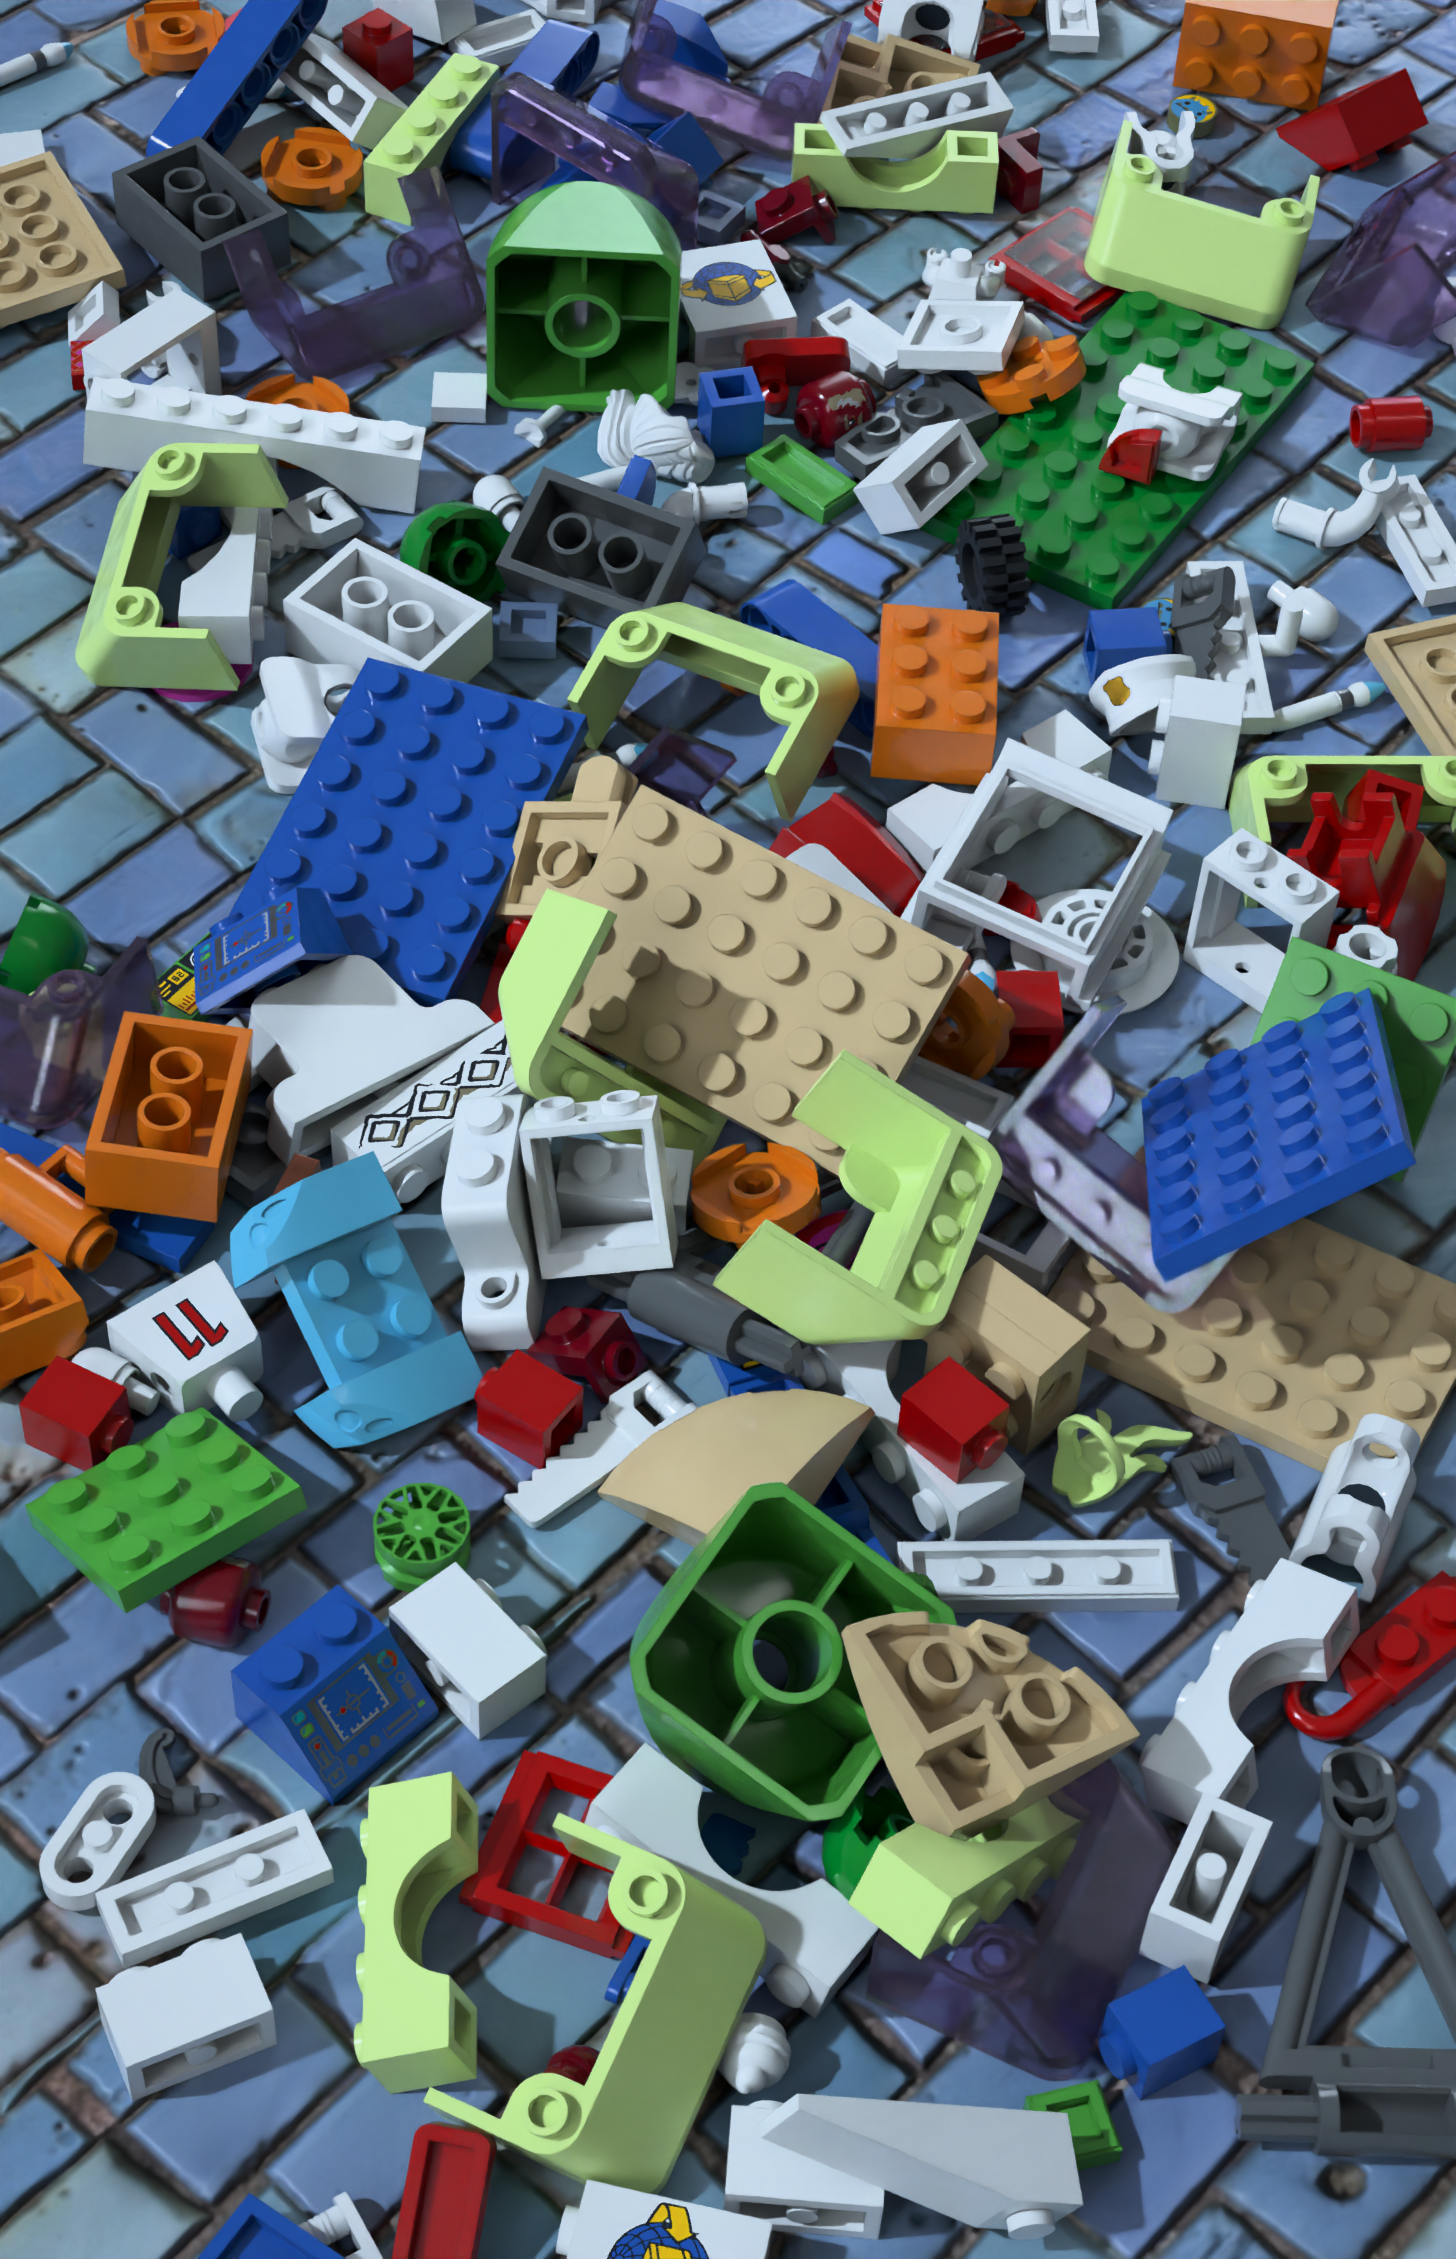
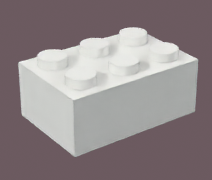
[283,538,493,683]

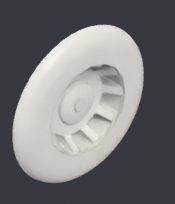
[1010,889,1179,1017]

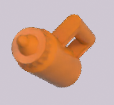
[0,1144,118,1273]

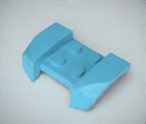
[230,1151,483,1449]

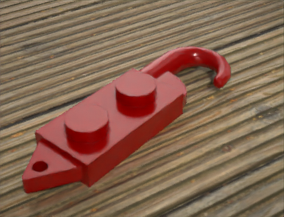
[1282,1570,1456,1741]

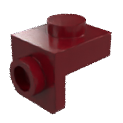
[996,127,1044,214]
[755,175,839,245]
[527,1306,647,1404]

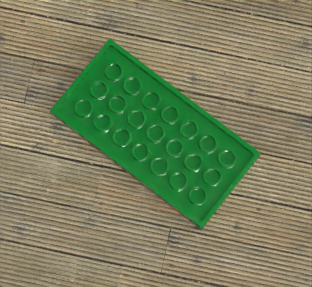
[919,291,1315,610]

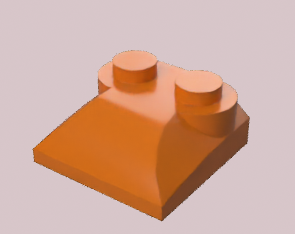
[0,1249,90,1389]

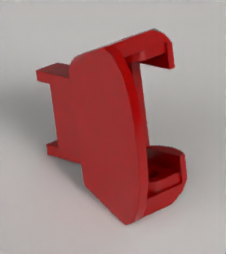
[1286,792,1447,981]

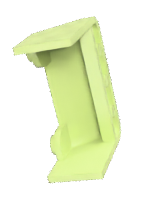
[1084,120,1320,330]
[75,443,289,691]
[567,602,860,822]
[1227,756,1456,908]
[498,888,727,1172]
[713,1049,1003,1345]
[423,1812,768,2195]

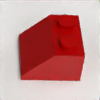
[1276,68,1429,172]

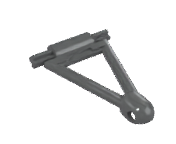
[587,1169,874,1378]
[1234,1746,1456,2159]

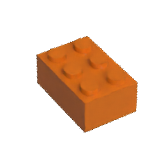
[1173,0,1339,111]
[870,603,999,786]
[85,1011,253,1223]

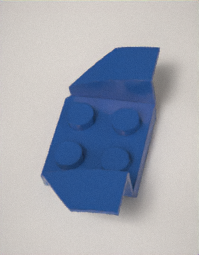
[586,0,730,138]

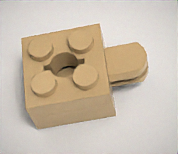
[495,755,638,925]
[921,1254,1091,1456]

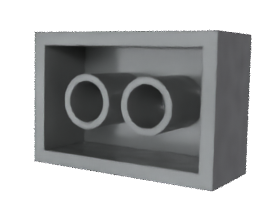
[112,136,291,303]
[495,466,706,629]

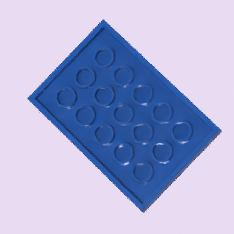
[228,657,589,1007]
[1141,988,1416,1283]

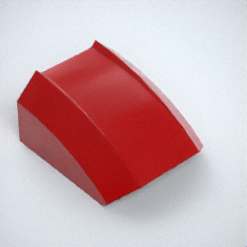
[769,792,925,918]

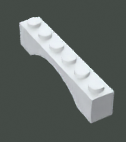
[83,377,426,514]
[178,456,278,664]

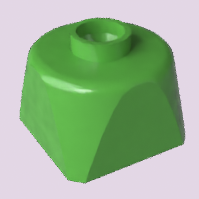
[486,181,682,413]
[630,1482,957,1821]

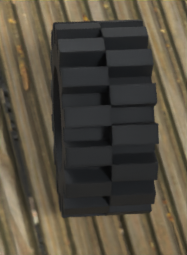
[955,513,1030,618]

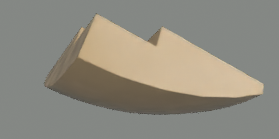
[812,30,981,124]
[597,1389,875,1548]
[841,1611,1141,1841]

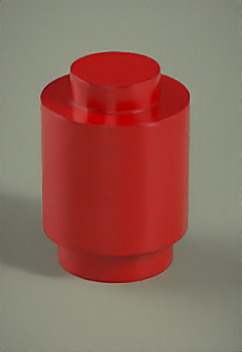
[1349,395,1433,453]

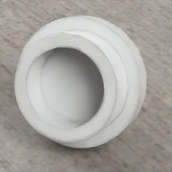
[718,2012,791,2094]

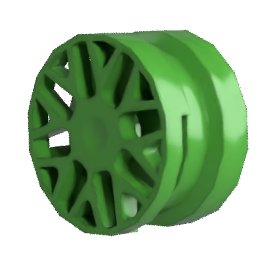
[373,1483,471,1593]

